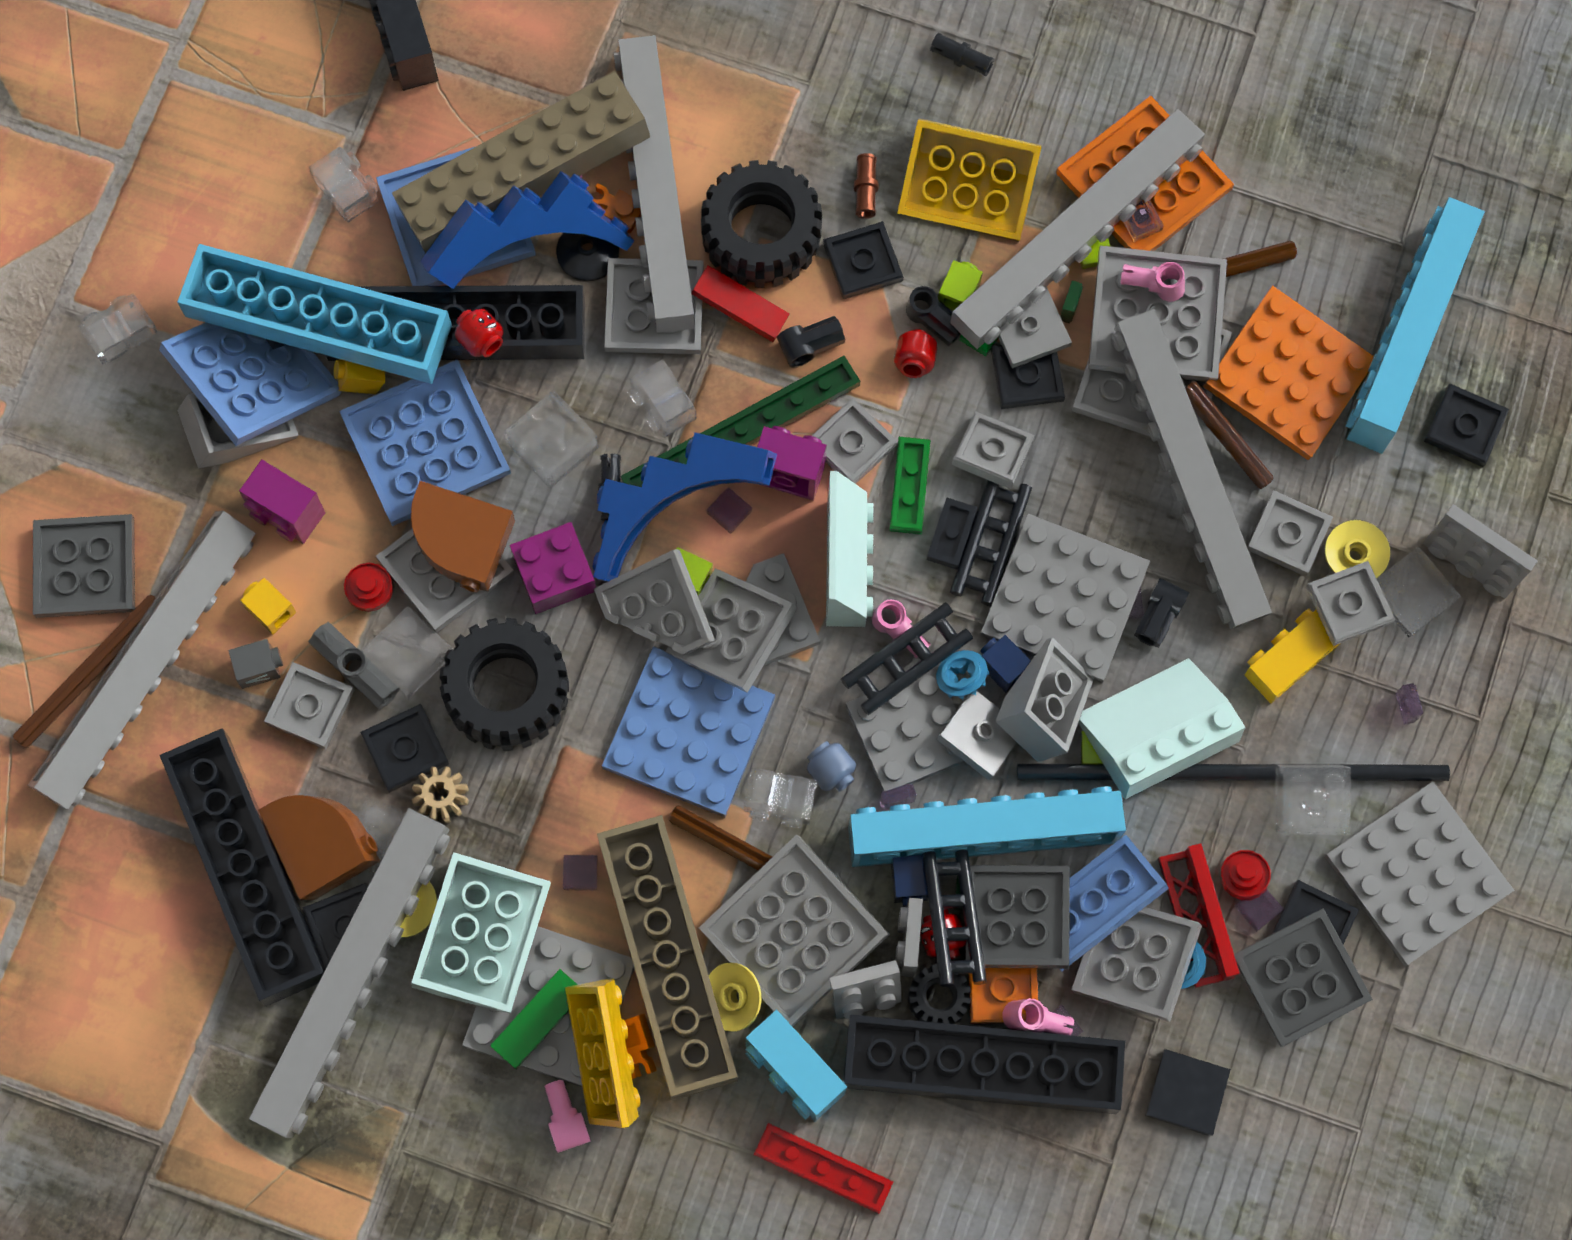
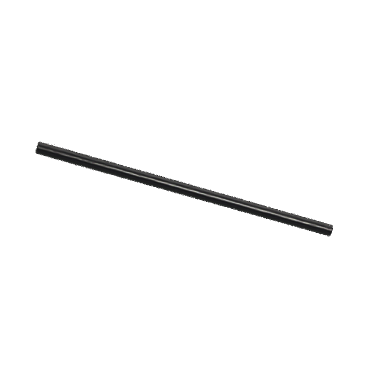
[1017,764,1450,781]

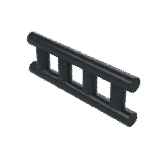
[950,480,1032,607]
[841,602,973,716]
[922,850,987,987]

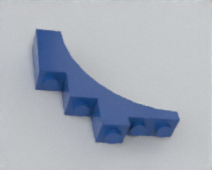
[421,171,634,289]
[592,432,777,581]

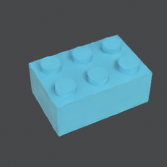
[745,1009,847,1122]

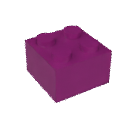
[757,426,827,501]
[239,459,326,544]
[510,522,596,614]

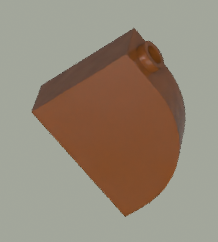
[411,481,515,593]
[258,795,380,900]

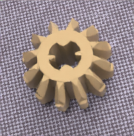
[412,766,469,823]

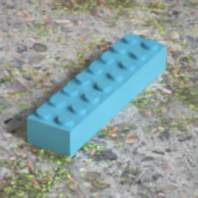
[1345,197,1485,454]
[177,244,452,384]
[848,787,1126,867]

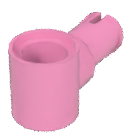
[1121,262,1185,302]
[871,599,931,659]
[1003,999,1074,1035]
[544,1080,591,1153]

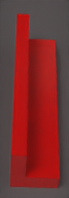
[1158,843,1240,988]

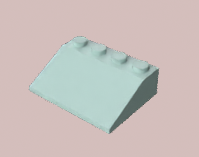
[826,471,873,627]
[1078,658,1246,799]
[411,852,551,1013]

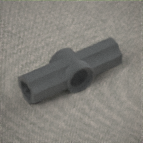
[308,622,400,710]

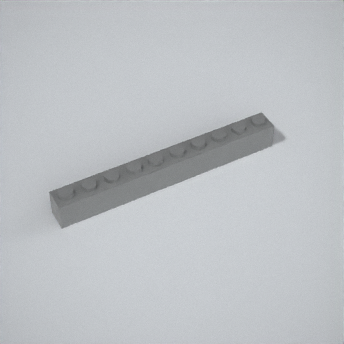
[613,35,695,333]
[950,109,1205,349]
[1112,309,1272,630]
[27,511,256,809]
[249,808,451,1138]

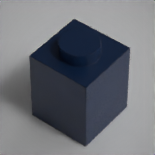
[980,635,1031,693]
[891,855,928,907]

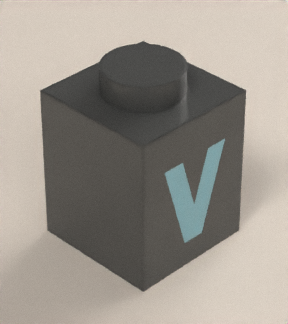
[228,639,283,689]

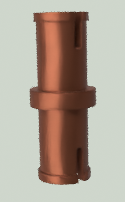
[854,153,879,219]

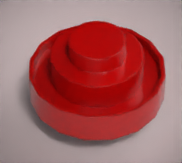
[344,562,393,612]
[1221,850,1271,900]

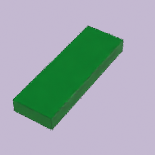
[889,436,931,535]
[490,969,578,1070]

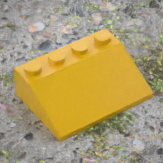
[897,119,1042,241]
[565,979,640,1128]

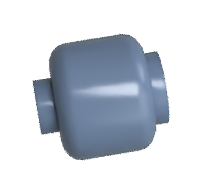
[807,741,856,792]

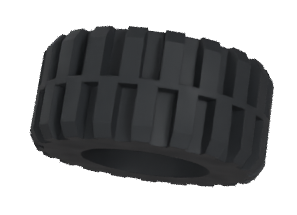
[701,160,822,288]
[439,618,569,751]

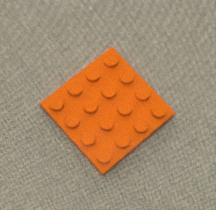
[1056,96,1234,251]
[1203,285,1374,460]

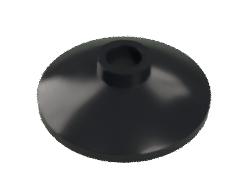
[556,233,619,281]

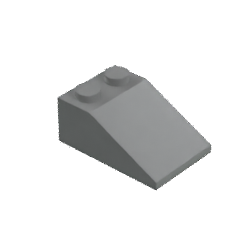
[177,393,299,469]
[996,637,1094,762]

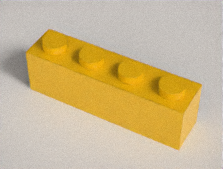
[1244,608,1341,704]

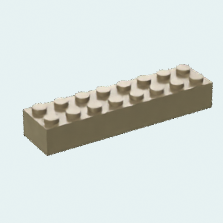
[392,71,650,254]
[597,815,738,1101]

